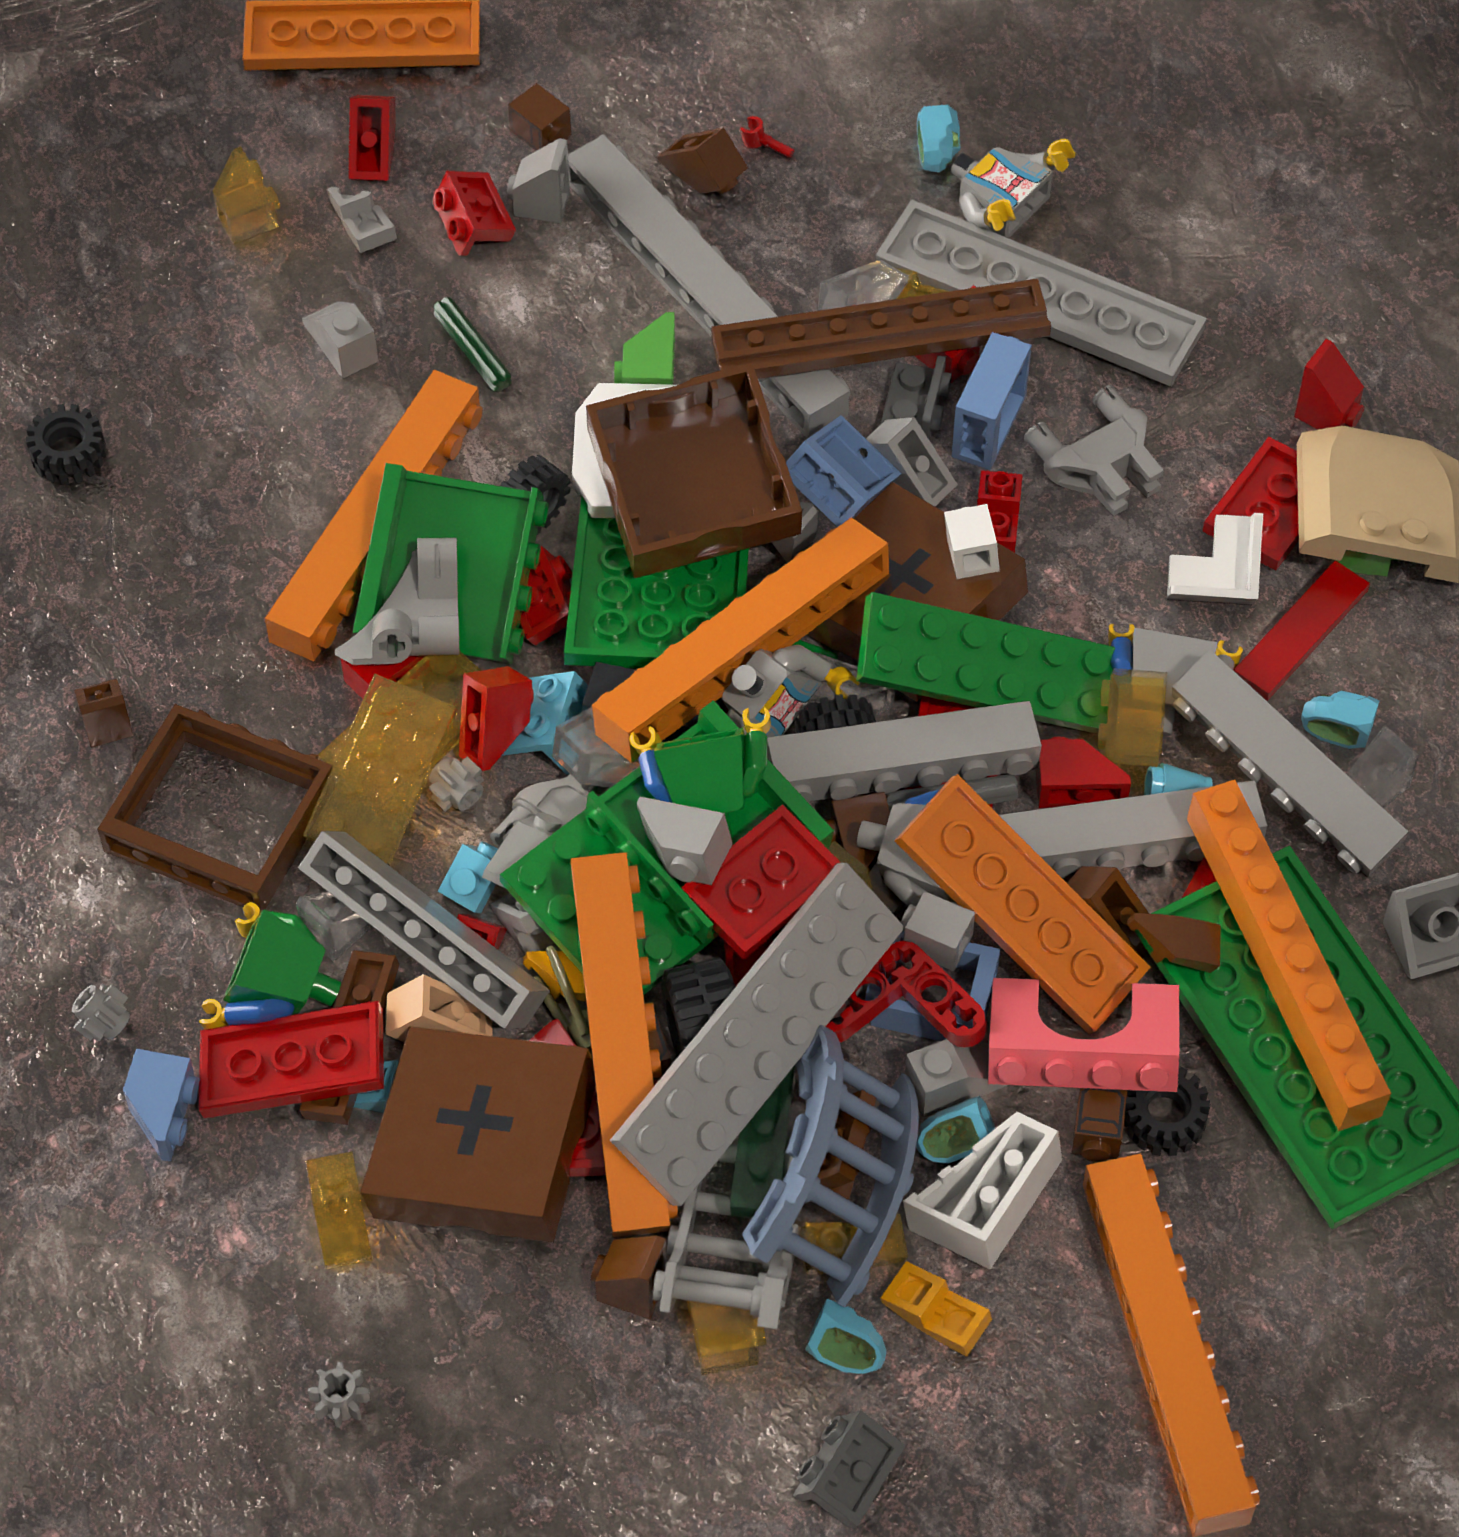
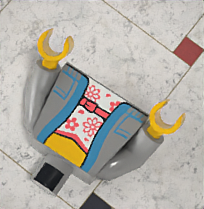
[951,139,1076,238]
[721,645,860,737]

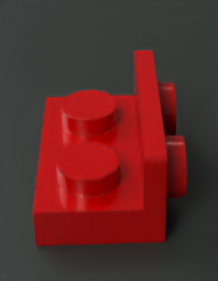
[433,171,516,256]
[520,546,573,646]

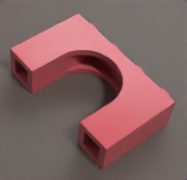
[988,978,1179,1092]

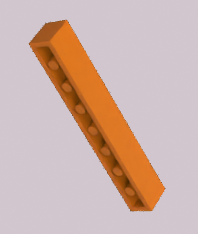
[265,370,483,661]
[592,517,889,763]
[1187,779,1391,1131]
[571,852,678,1238]
[1083,1153,1260,1537]

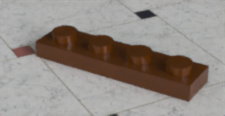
[299,950,400,1125]

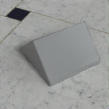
[1383,873,1459,979]

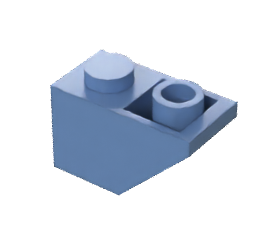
[123,1049,200,1162]

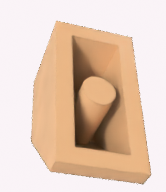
[386,974,493,1042]

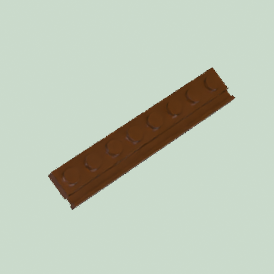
[711,278,1051,379]

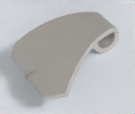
[335,538,459,665]

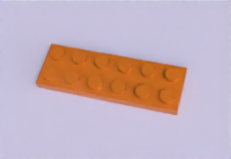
[243,0,480,70]
[894,774,1151,1034]

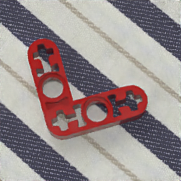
[825,941,987,1048]

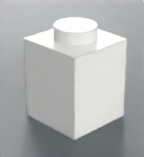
[944,504,1000,579]

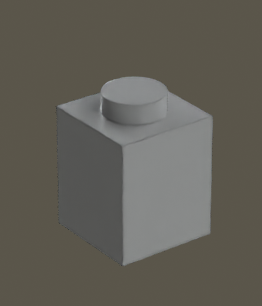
[901,891,975,971]

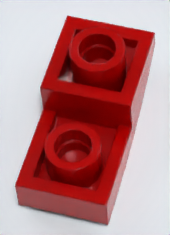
[977,470,1023,553]

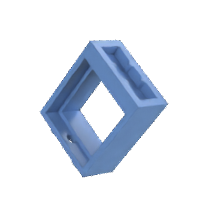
[951,332,1032,470]
[786,415,902,527]
[865,931,1000,1041]

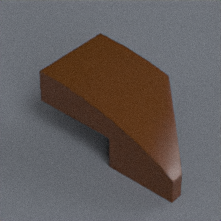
[1128,913,1221,973]

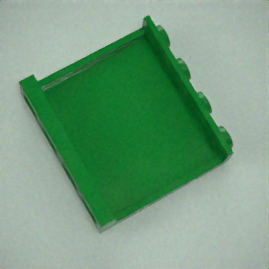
[353,463,549,665]
[585,700,834,945]

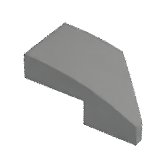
[327,187,397,253]

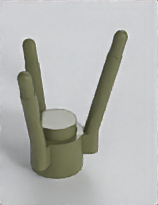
[534,946,592,1052]

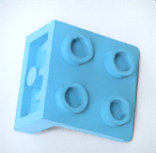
[502,671,593,775]

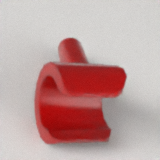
[740,116,794,158]

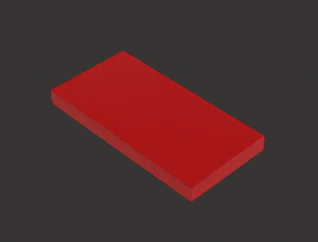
[199,1001,384,1119]

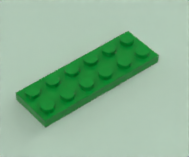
[856,592,1115,734]

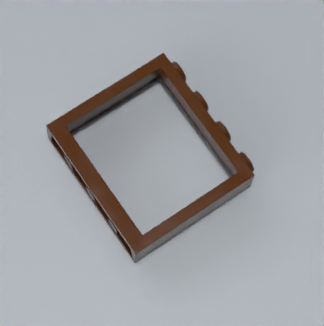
[97,704,336,911]

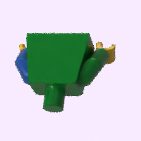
[629,708,771,836]
[199,902,342,1030]

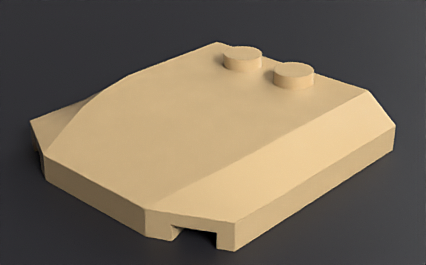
[1296,426,1459,583]

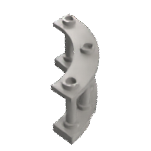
[653,1144,799,1329]

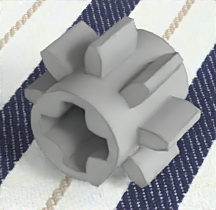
[429,756,484,812]
[72,984,130,1041]
[307,1362,371,1428]

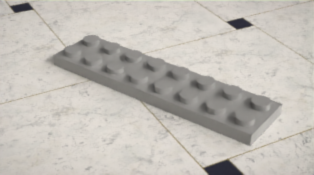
[875,199,1207,386]
[610,863,905,1206]

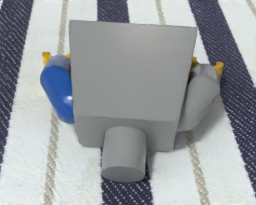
[1108,624,1243,736]
[857,790,987,907]

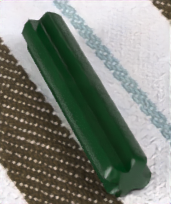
[433,297,512,392]

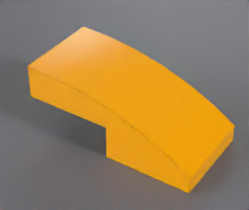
[881,1261,992,1357]

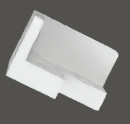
[1167,513,1263,605]

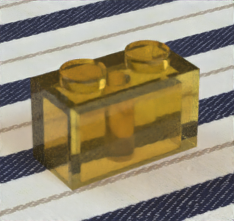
[1098,668,1168,767]

